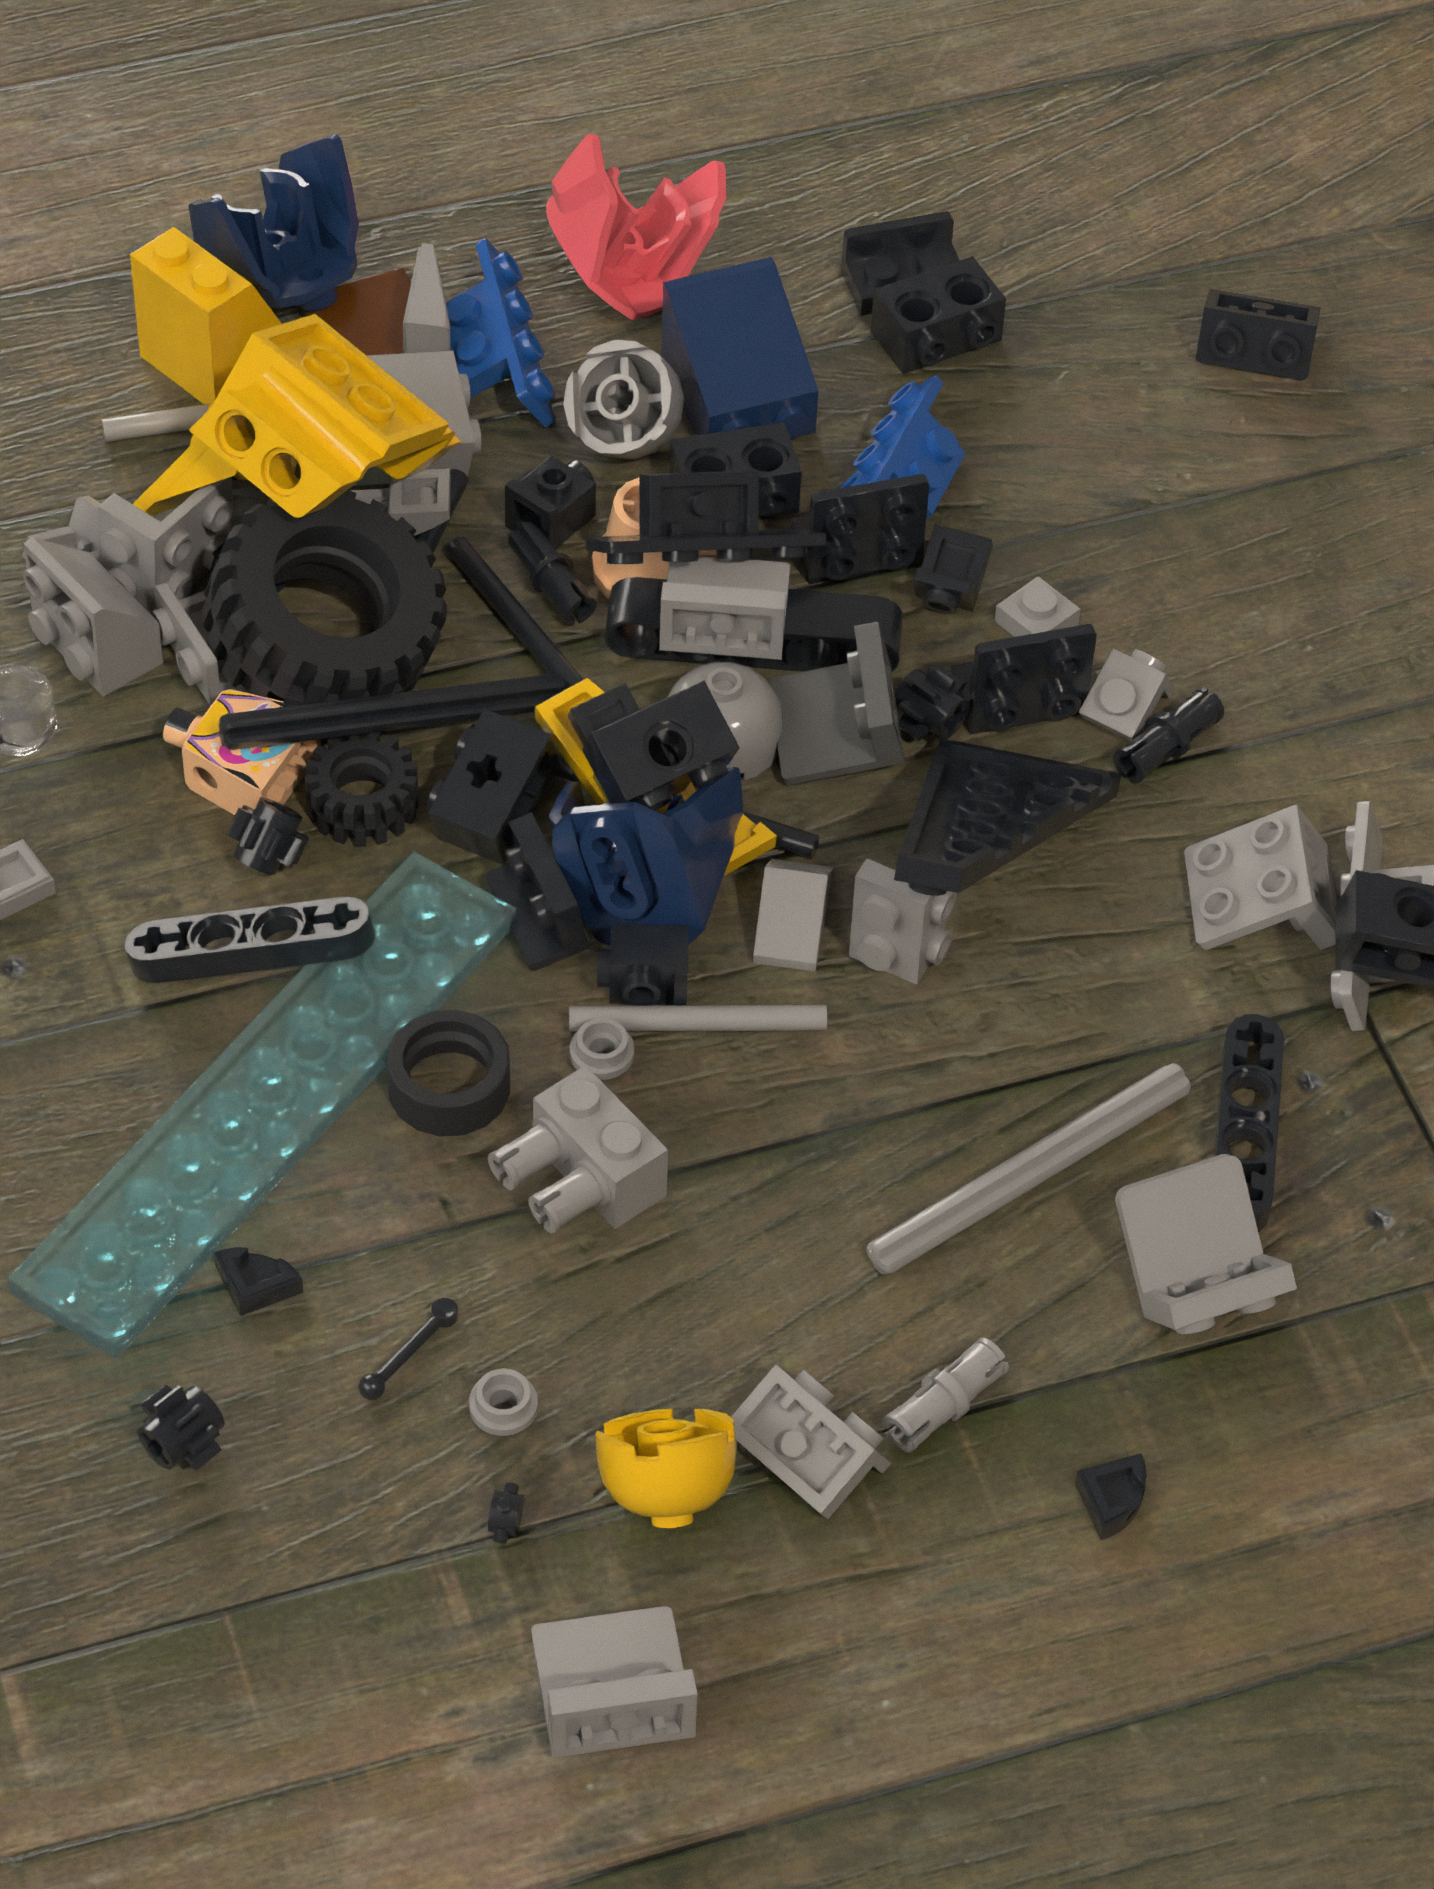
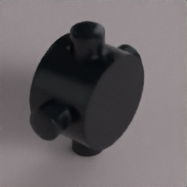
[488,1483,524,1544]

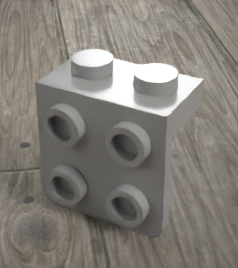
[98,477,234,613]
[1115,1154,1297,1334]

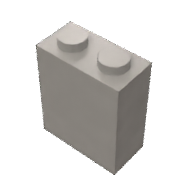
[353,350,481,486]

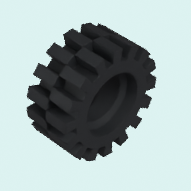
[305,732,419,847]

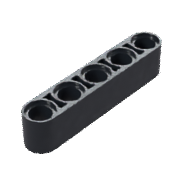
[604,577,903,672]

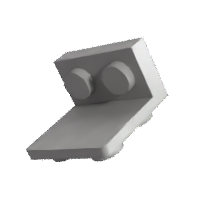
[660,555,790,660]
[1184,804,1337,950]
[531,1606,698,1758]

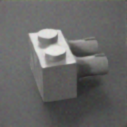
[488,1065,668,1234]

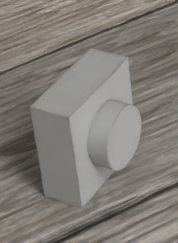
[995,577,1081,637]

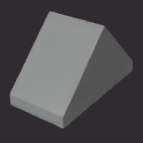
[753,859,834,972]

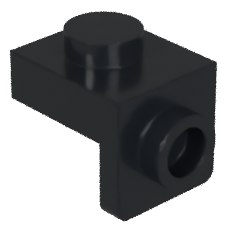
[912,524,993,614]

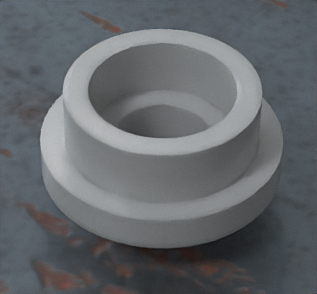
[570,1018,634,1080]
[469,1368,538,1436]

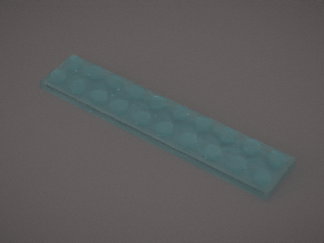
[8,852,516,1359]

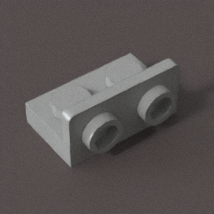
[731,1365,891,1519]

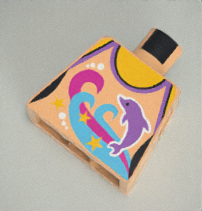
[163,689,321,815]

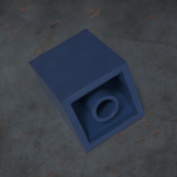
[661,257,819,439]

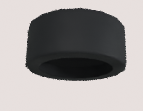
[387,1010,510,1137]

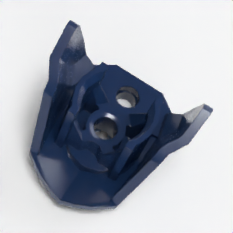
[188,134,359,311]
[549,767,743,946]

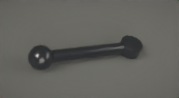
[358,1298,458,1400]

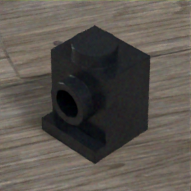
[505,455,596,550]
[597,924,688,1006]

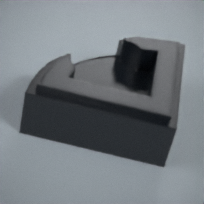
[214,1247,303,1316]
[1075,1453,1147,1541]

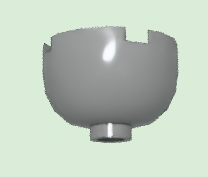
[563,340,684,459]
[667,662,782,780]

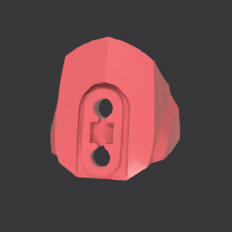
[546,133,726,320]

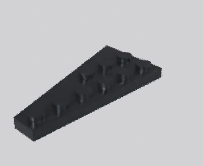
[894,738,1121,896]

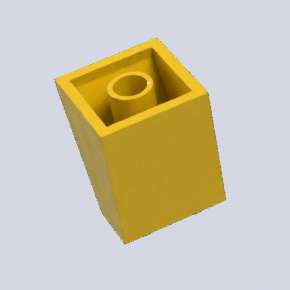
[130,227,282,404]

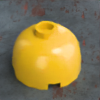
[595,1409,737,1528]

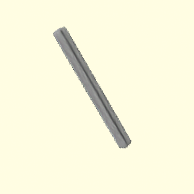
[867,1063,1191,1274]

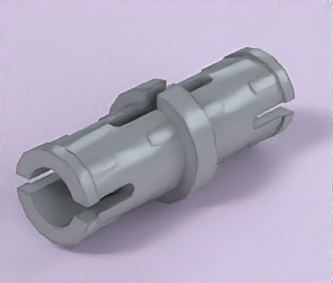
[882,1337,1009,1453]

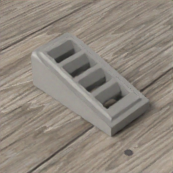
[403,243,450,353]

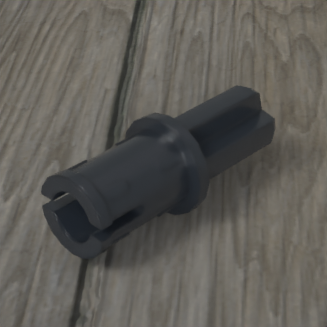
[508,521,597,626]

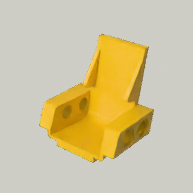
[133,314,462,518]

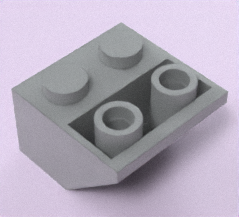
[23,538,163,697]

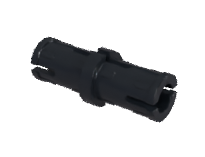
[1113,687,1225,784]

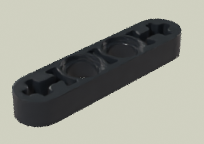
[124,897,376,983]
[1214,1014,1284,1232]

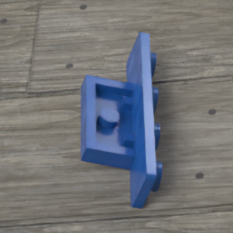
[446,238,556,427]
[840,375,966,518]

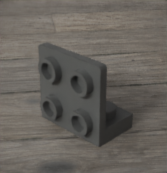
[769,622,905,785]

